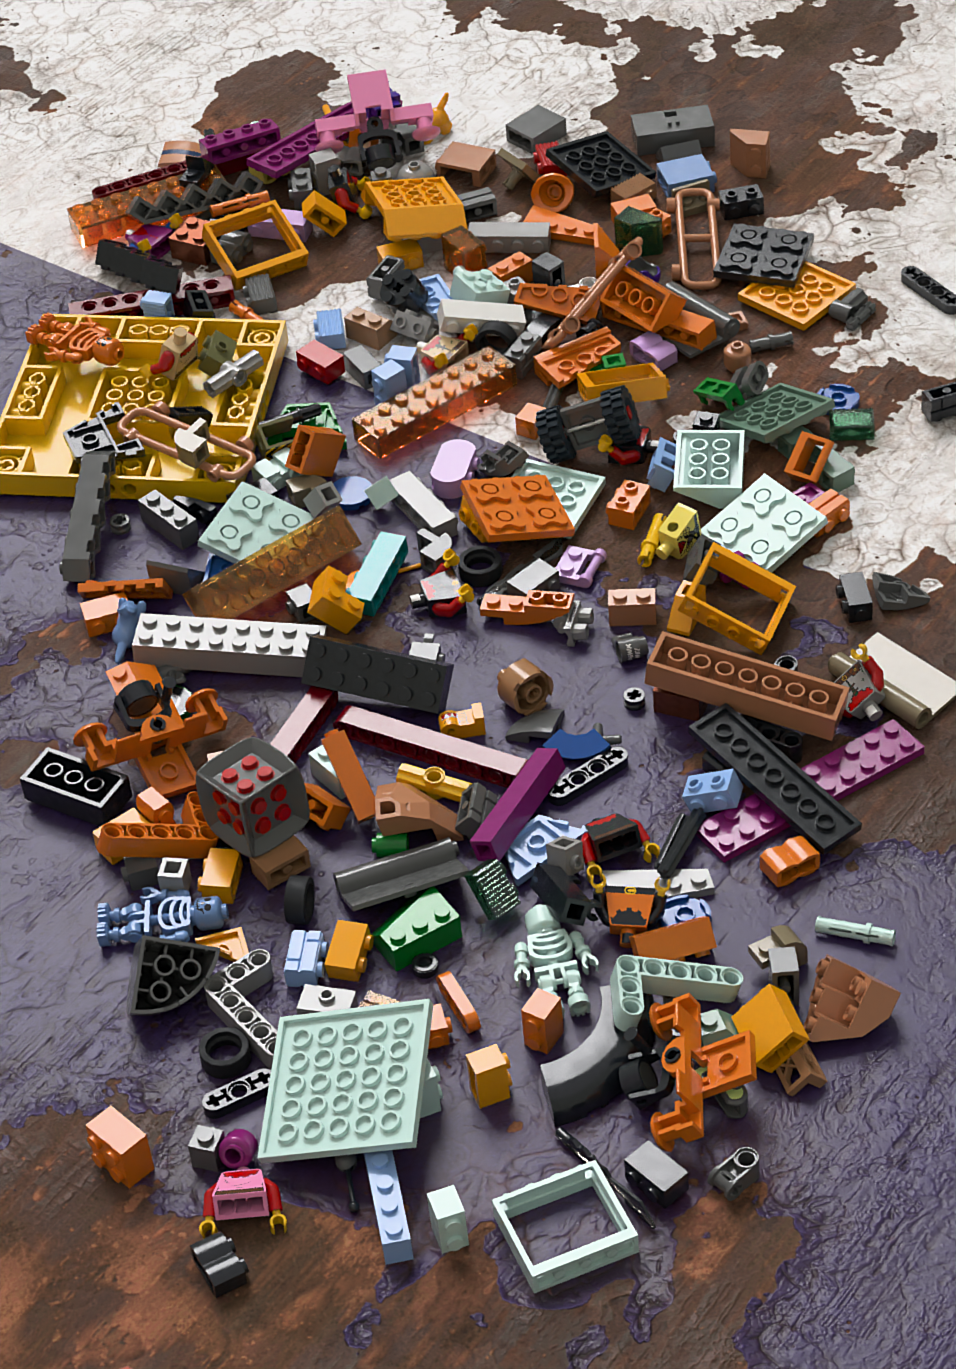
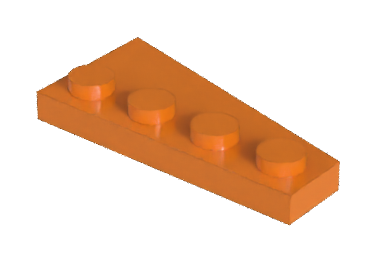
[523,205,603,246]
[514,283,604,325]
[537,333,621,389]
[77,578,173,599]

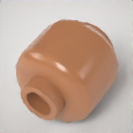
[724,341,752,373]

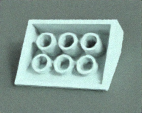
[673,430,745,509]

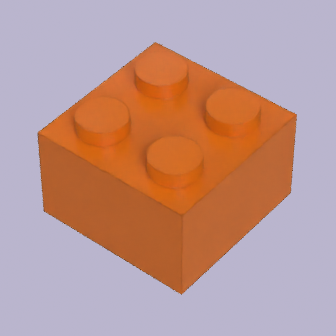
[86,1106,155,1189]

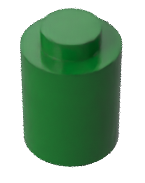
[372,832,409,858]

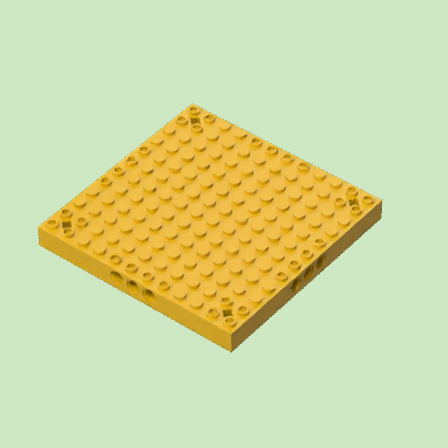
[0,314,289,503]

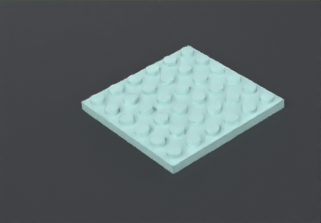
[257,999,434,1164]

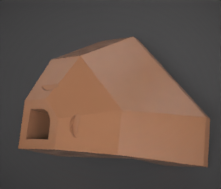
[375,782,464,841]
[803,954,901,1042]

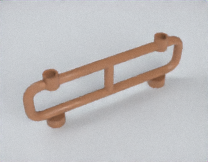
[666,188,722,290]
[542,237,643,352]
[117,401,256,482]

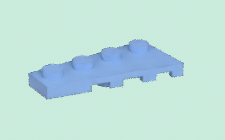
[419,274,454,321]

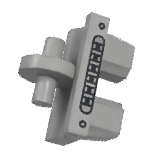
[553,601,594,647]

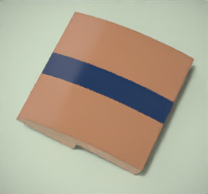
[157,140,201,168]

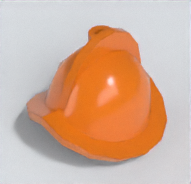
[531,173,574,213]

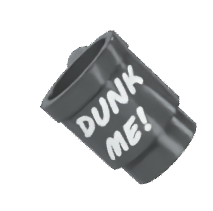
[611,632,649,663]

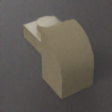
[174,418,210,469]
[286,475,327,517]
[748,925,808,970]

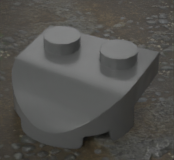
[477,441,529,477]

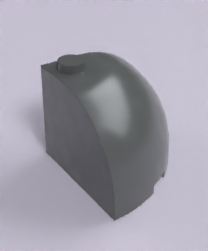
[127,935,220,1016]

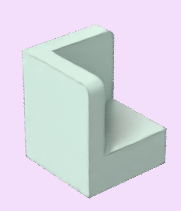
[364,476,398,510]

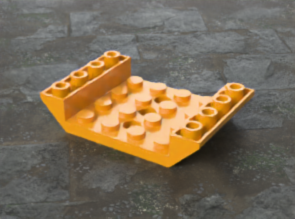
[361,177,468,242]

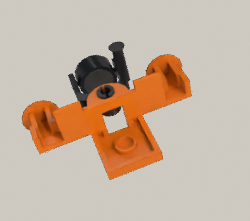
[73,676,228,798]
[619,993,757,1152]

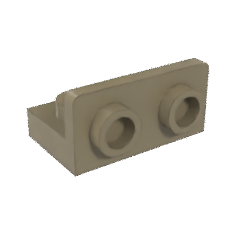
[671,179,715,217]

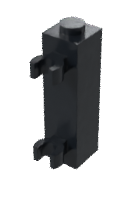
[529,862,603,926]

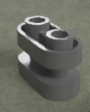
[730,361,769,400]

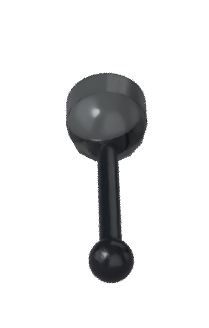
[334,1154,360,1212]

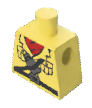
[655,503,701,560]

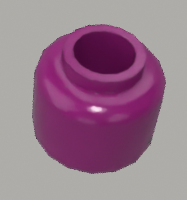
[218,1129,258,1170]

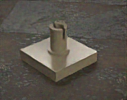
[497,148,540,191]

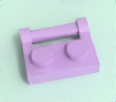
[556,545,607,588]

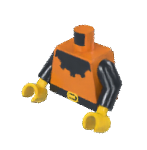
[590,873,671,948]

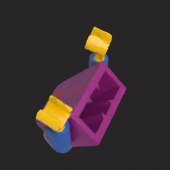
[125,213,183,259]

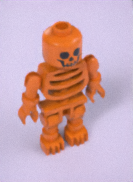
[25,312,124,366]

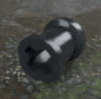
[576,318,603,338]

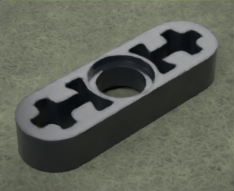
[202,1069,271,1119]

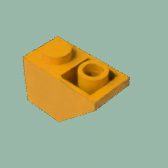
[667,580,706,636]

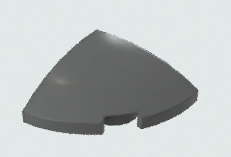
[872,572,931,610]
[505,709,565,743]

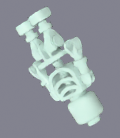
[514,904,599,1018]

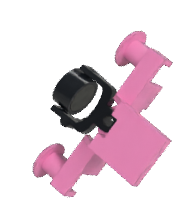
[315,69,440,170]

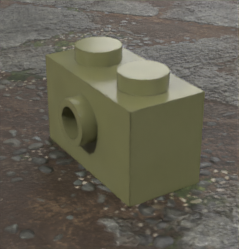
[197,330,237,377]

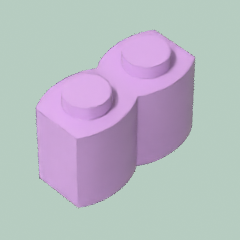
[630,331,678,371]

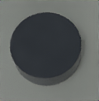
[412,953,439,979]

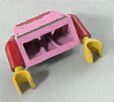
[199,1167,287,1239]

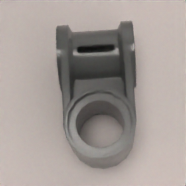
[707,1147,760,1201]

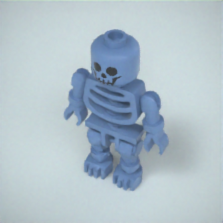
[96,887,229,947]

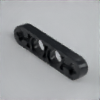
[901,266,956,315]
[548,746,628,806]

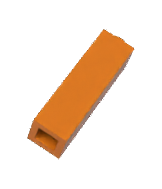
[321,729,376,824]

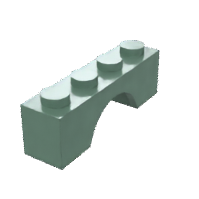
[777,425,855,492]

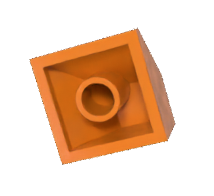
[593,223,620,279]

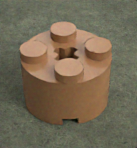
[497,658,554,716]

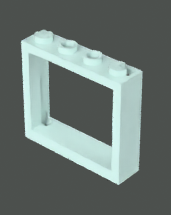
[492,1160,639,1294]

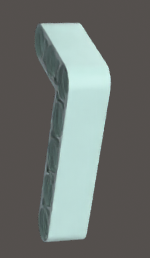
[610,955,743,1032]

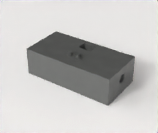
[631,105,715,156]

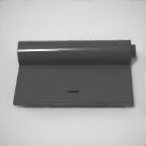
[661,281,740,358]
[333,837,471,911]

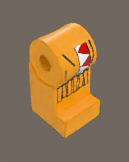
[438,702,486,739]

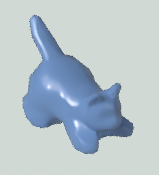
[112,598,146,664]

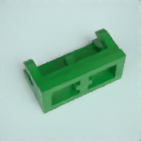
[693,377,745,411]

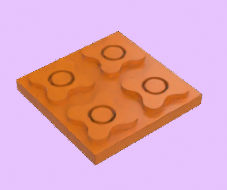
[460,475,575,542]

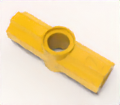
[396,763,473,802]

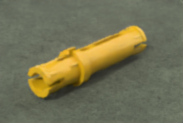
[637,513,667,567]

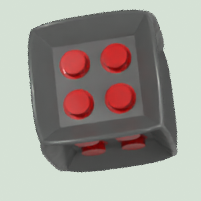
[196,737,310,858]

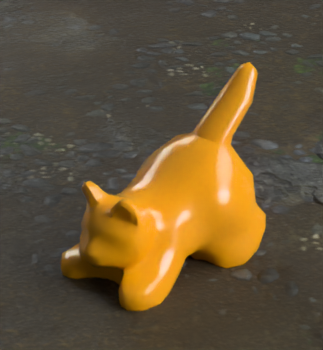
[415,92,452,145]

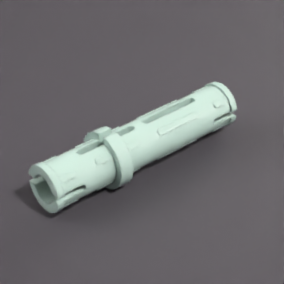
[815,916,896,946]

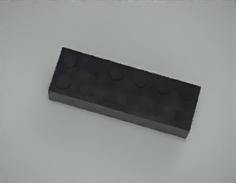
[301,635,454,714]

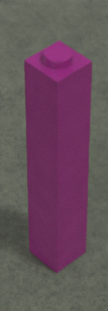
[470,748,566,862]

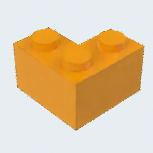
[307,566,364,634]

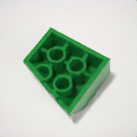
[371,886,462,972]

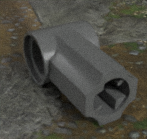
[828,287,868,323]

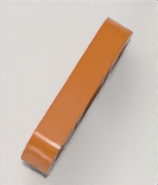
[436,971,481,1034]

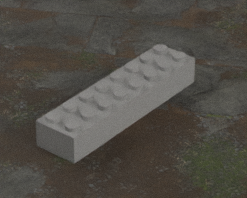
[132,613,327,677]

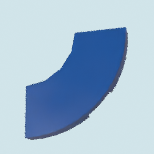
[542,729,612,761]

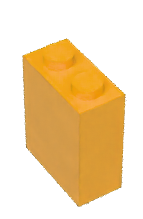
[731,984,810,1073]

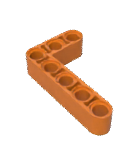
[96,791,219,858]

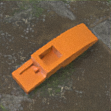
[479,590,575,625]

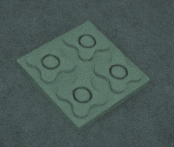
[720,383,835,443]

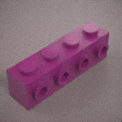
[199,118,281,165]

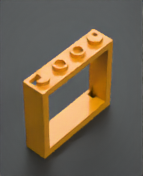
[202,200,309,291]
[576,363,670,403]
[678,542,796,655]

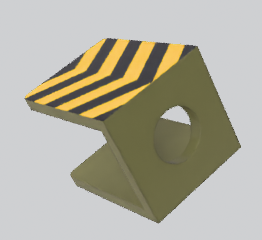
[254,415,294,461]

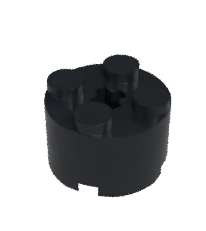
[380,269,428,314]

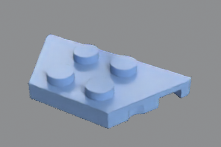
[505,815,586,886]

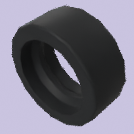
[475,320,518,362]
[458,546,502,587]
[284,875,315,925]
[199,1027,251,1079]

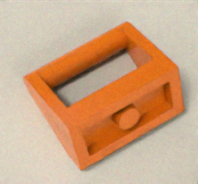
[784,431,835,484]

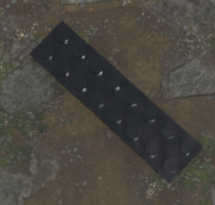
[688,703,862,855]

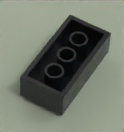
[20,747,133,827]

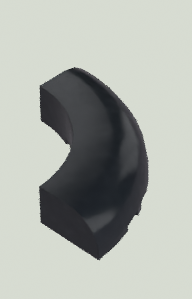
[540,985,656,1127]

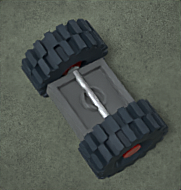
[536,385,641,464]

